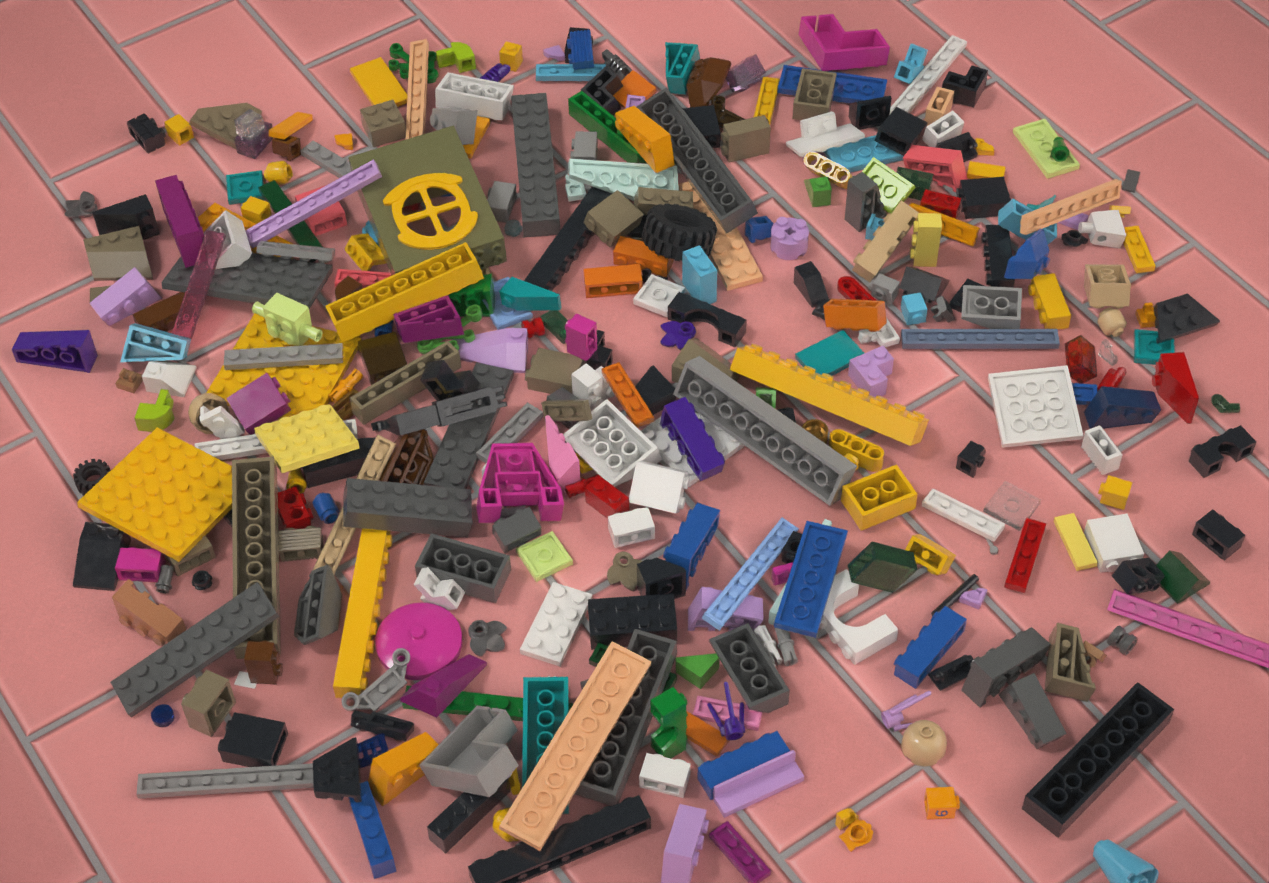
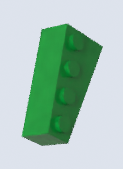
[448,274,495,317]

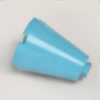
[1093,839,1159,883]

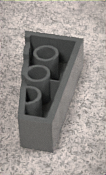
[961,627,1051,708]

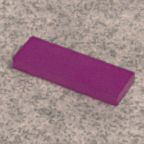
[709,821,771,883]

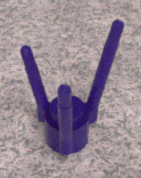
[707,682,746,740]

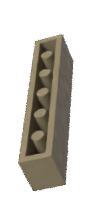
[350,341,461,425]

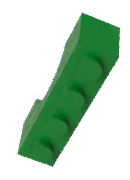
[650,687,688,759]

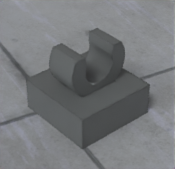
[931,296,955,323]

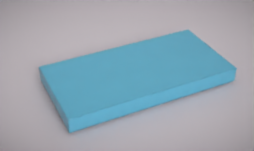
[824,135,904,173]

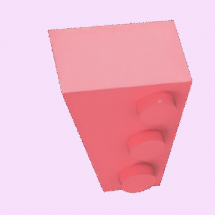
[903,145,967,192]

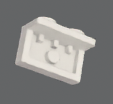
[200,406,245,439]

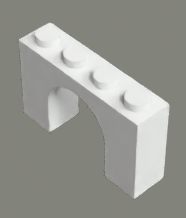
[820,569,898,665]

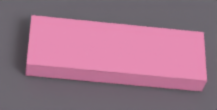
[693,696,762,731]

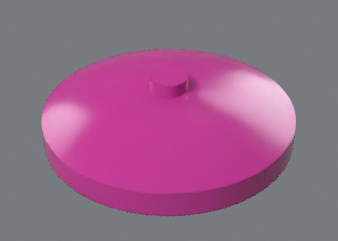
[375,603,462,680]

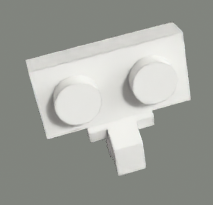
[858,318,900,347]

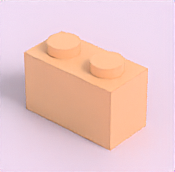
[925,87,954,126]

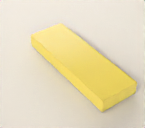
[1053,513,1098,571]

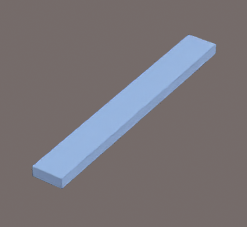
[702,517,799,631]

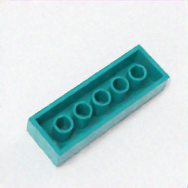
[522,677,569,814]

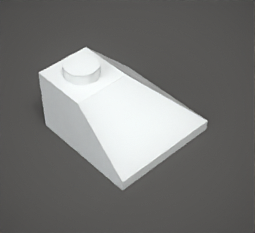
[142,361,197,397]

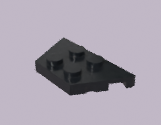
[1154,293,1220,344]
[313,737,362,802]

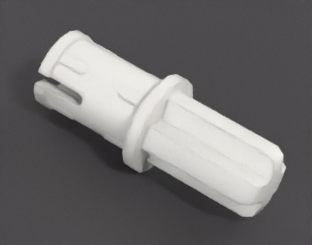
[754,625,783,666]

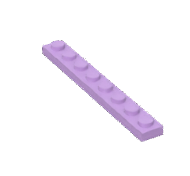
[245,159,382,248]

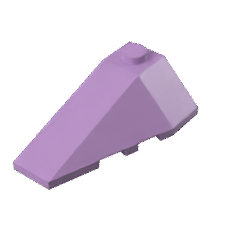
[451,328,528,373]

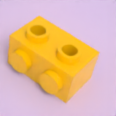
[903,534,956,576]

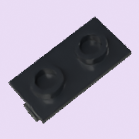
[928,655,974,691]

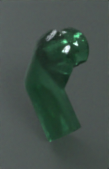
[1211,394,1240,413]

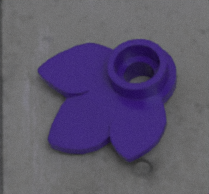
[660,321,696,350]

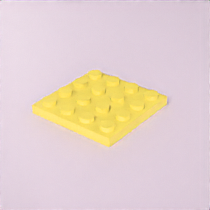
[254,404,359,473]

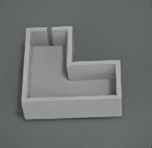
[419,705,519,797]

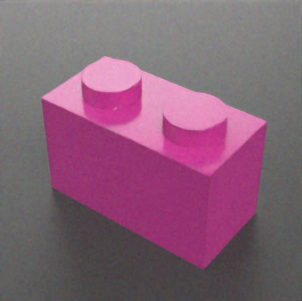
[565,313,597,361]
[115,547,166,582]

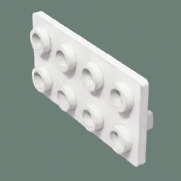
[786,111,865,157]

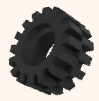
[73,459,111,496]

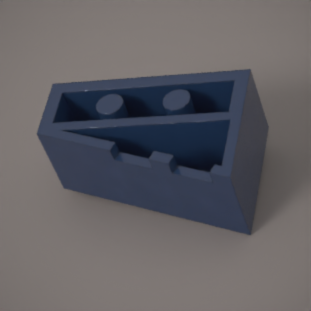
[1084,386,1161,429]

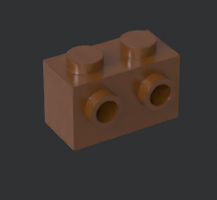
[244,641,283,685]

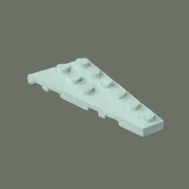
[568,159,679,201]

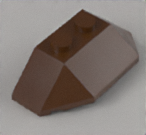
[687,57,732,108]
[379,429,434,485]

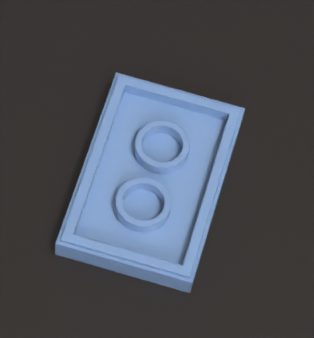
[482,277,533,330]

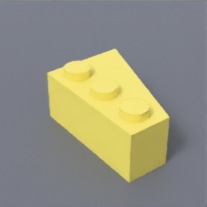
[910,213,942,267]

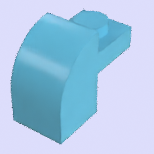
[894,43,928,84]

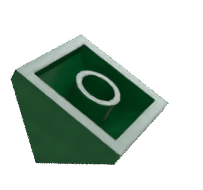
[1156,550,1210,604]

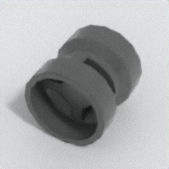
[1107,625,1138,656]

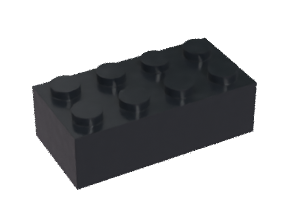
[588,593,677,650]

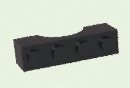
[668,292,747,347]

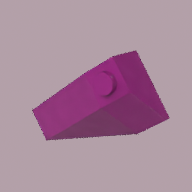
[400,654,487,718]

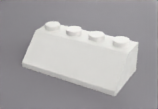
[435,72,514,120]

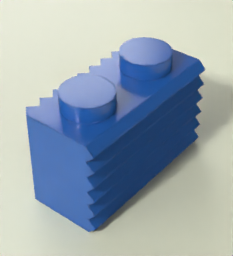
[567,30,594,70]

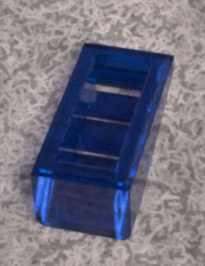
[358,733,389,768]

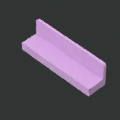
[713,750,804,818]

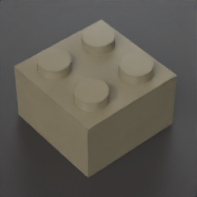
[360,100,406,147]
[181,669,236,737]

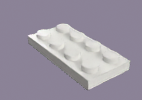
[520,582,593,667]

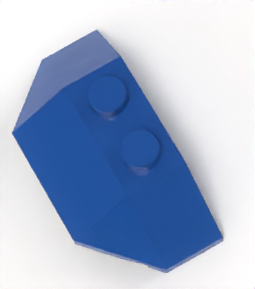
[1004,229,1050,279]

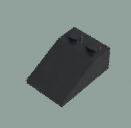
[92,194,160,240]
[73,522,131,591]

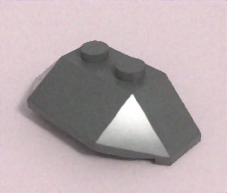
[294,564,342,645]

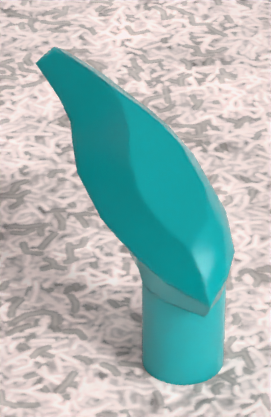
[1027,195,1056,210]

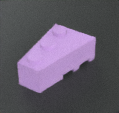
[90,267,162,326]
[688,587,763,631]

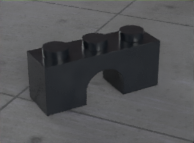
[1188,425,1256,478]

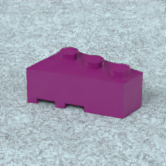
[393,295,464,343]

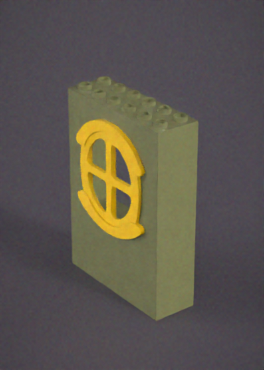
[348,125,507,276]

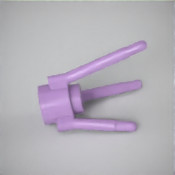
[881,691,931,732]

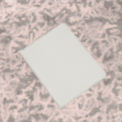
[234,671,256,689]

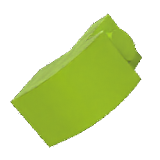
[436,42,476,73]
[134,389,175,432]

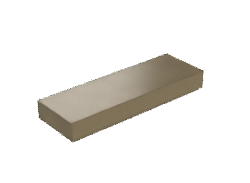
[541,399,593,422]

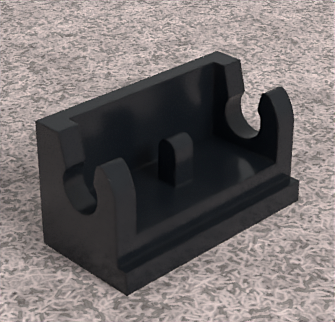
[937,132,978,162]

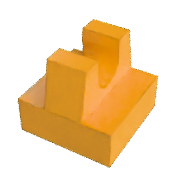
[1135,302,1156,328]

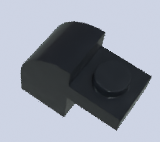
[584,330,613,370]

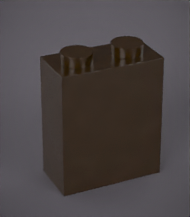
[358,332,407,385]

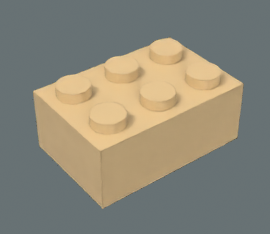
[1084,264,1131,309]

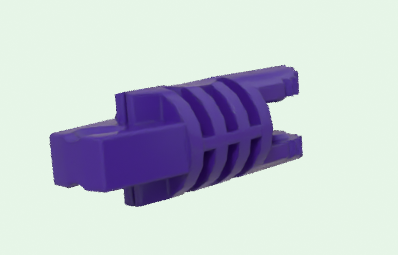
[480,63,511,82]

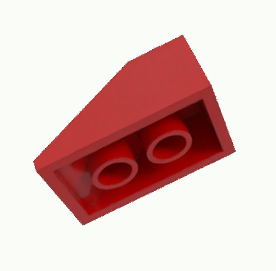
[1152,352,1199,424]

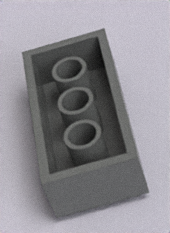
[415,533,511,603]

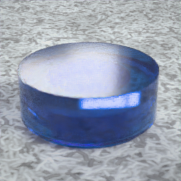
[151,704,175,727]

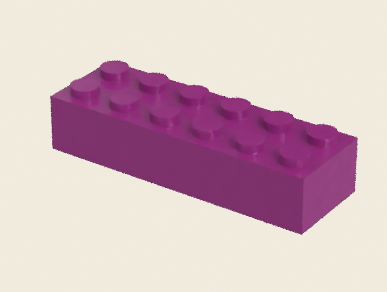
[155,175,209,268]

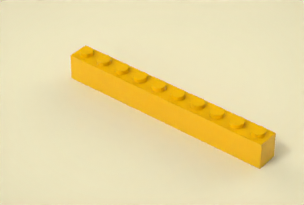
[333,528,392,698]

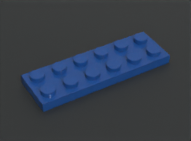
[777,65,887,103]
[774,521,848,638]

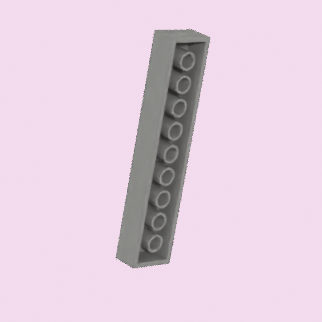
[673,356,857,506]

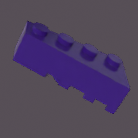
[12,330,98,373]
[660,397,725,481]

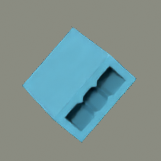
[682,245,717,304]

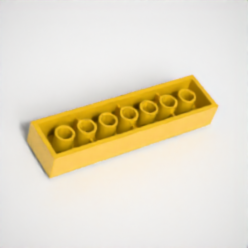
[325,242,484,343]

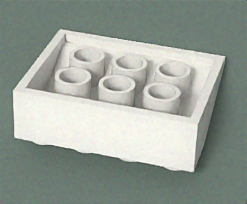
[563,399,662,487]

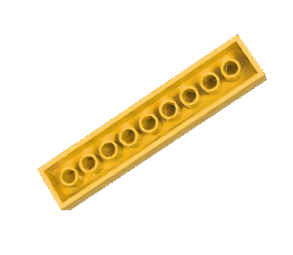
[730,344,929,446]

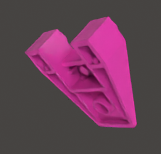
[476,443,564,523]

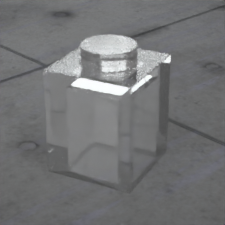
[234,109,265,141]

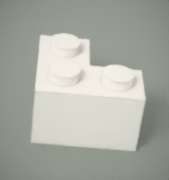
[571,364,615,411]

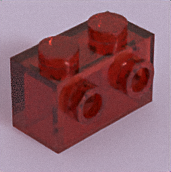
[1065,335,1097,384]

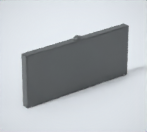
[1122,169,1140,193]

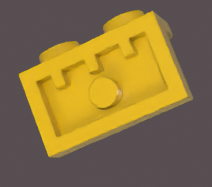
[345,233,386,271]

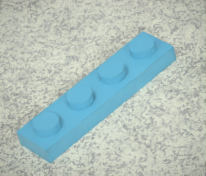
[536,64,606,81]

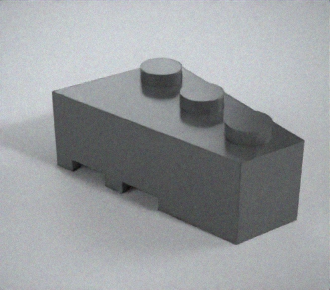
[998,673,1067,749]

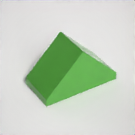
[675,653,720,689]

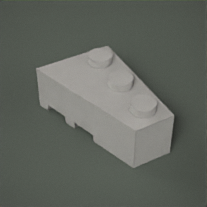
[430,107,478,145]

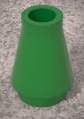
[1051,137,1069,162]

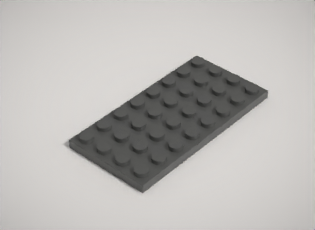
[161,252,333,309]

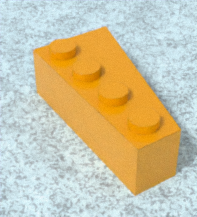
[615,105,675,173]

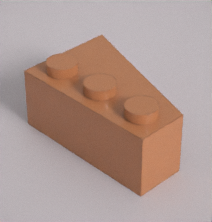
[112,579,186,646]

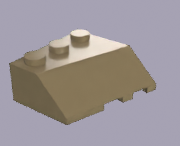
[83,226,153,281]
[672,338,741,383]

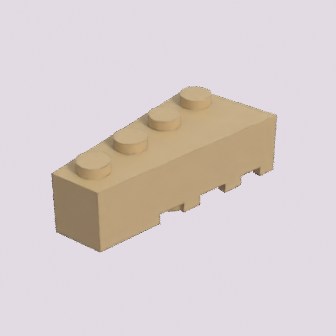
[852,200,919,282]

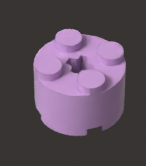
[770,217,809,260]

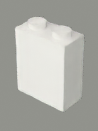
[629,461,690,513]
[1084,514,1144,573]

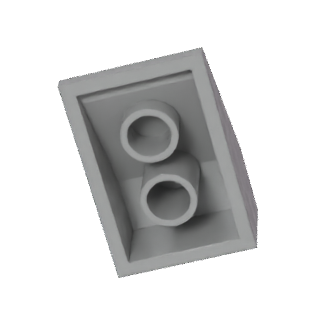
[961,285,1022,329]

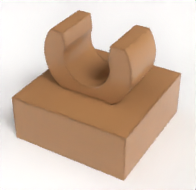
[115,368,143,393]
[1083,640,1107,668]

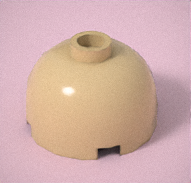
[188,393,230,434]
[901,720,947,767]

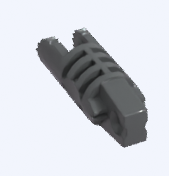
[602,49,632,81]

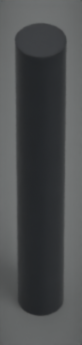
[931,574,979,616]

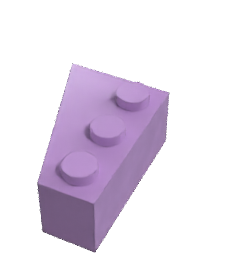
[661,804,709,883]

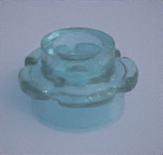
[504,220,523,237]

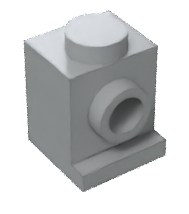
[868,273,900,307]

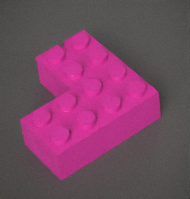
[798,14,890,72]

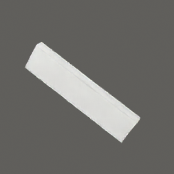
[922,489,1005,542]

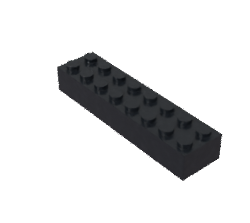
[1022,682,1174,838]

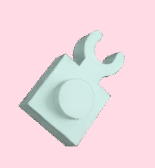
[565,174,586,202]

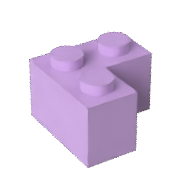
[848,346,894,397]

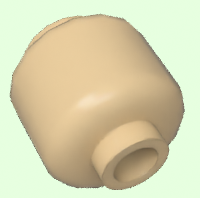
[1097,307,1127,337]

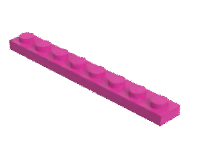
[1107,589,1269,668]

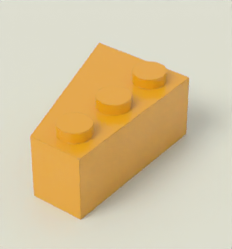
[368,732,439,806]

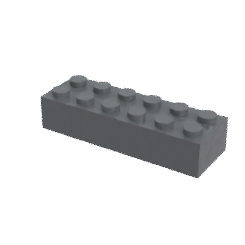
[343,478,473,538]

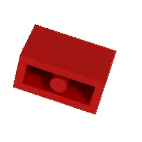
[585,476,629,519]

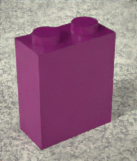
[226,373,291,435]

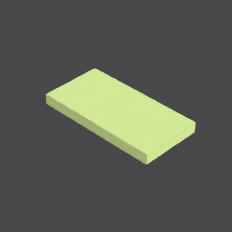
[1013,119,1080,179]

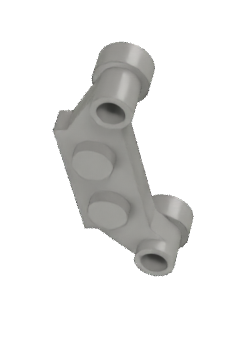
[342,648,410,712]

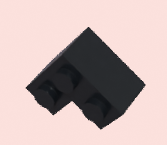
[942,65,988,108]
[581,66,623,116]
[420,360,480,401]

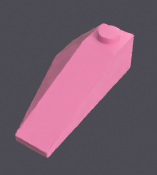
[545,415,580,492]

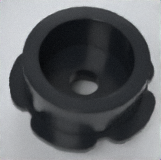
[192,570,212,591]

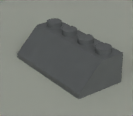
[709,623,790,713]

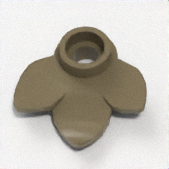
[607,552,642,591]

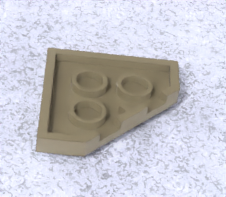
[189,103,262,150]

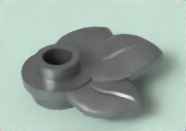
[64,191,98,218]
[468,620,507,656]

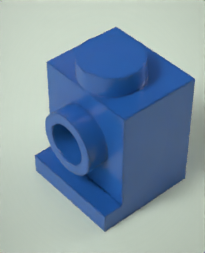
[745,216,774,243]

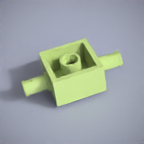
[252,292,323,346]

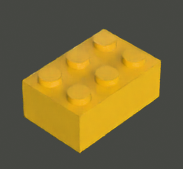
[841,464,918,531]

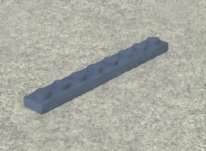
[901,329,1060,349]

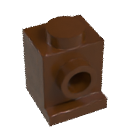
[272,136,301,161]

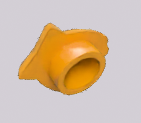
[839,820,873,852]

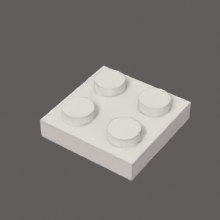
[633,274,685,317]

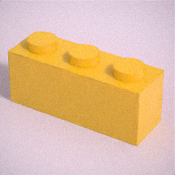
[1028,273,1071,330]

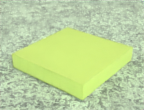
[516,531,573,582]

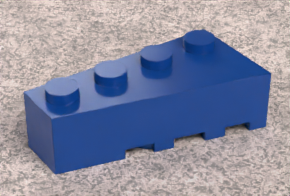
[663,503,720,591]

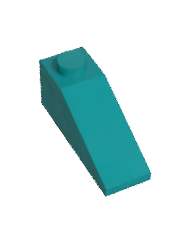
[499,277,562,311]

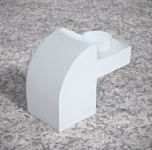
[414,567,465,610]

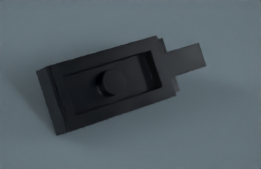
[351,710,414,742]

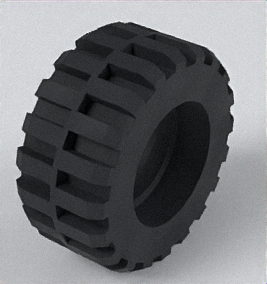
[642,204,717,261]

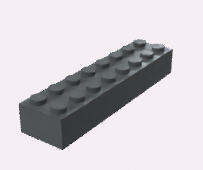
[575,629,677,806]

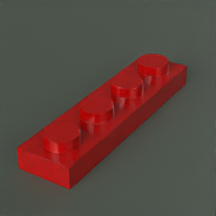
[1004,518,1047,593]

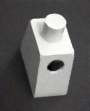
[1078,210,1126,248]

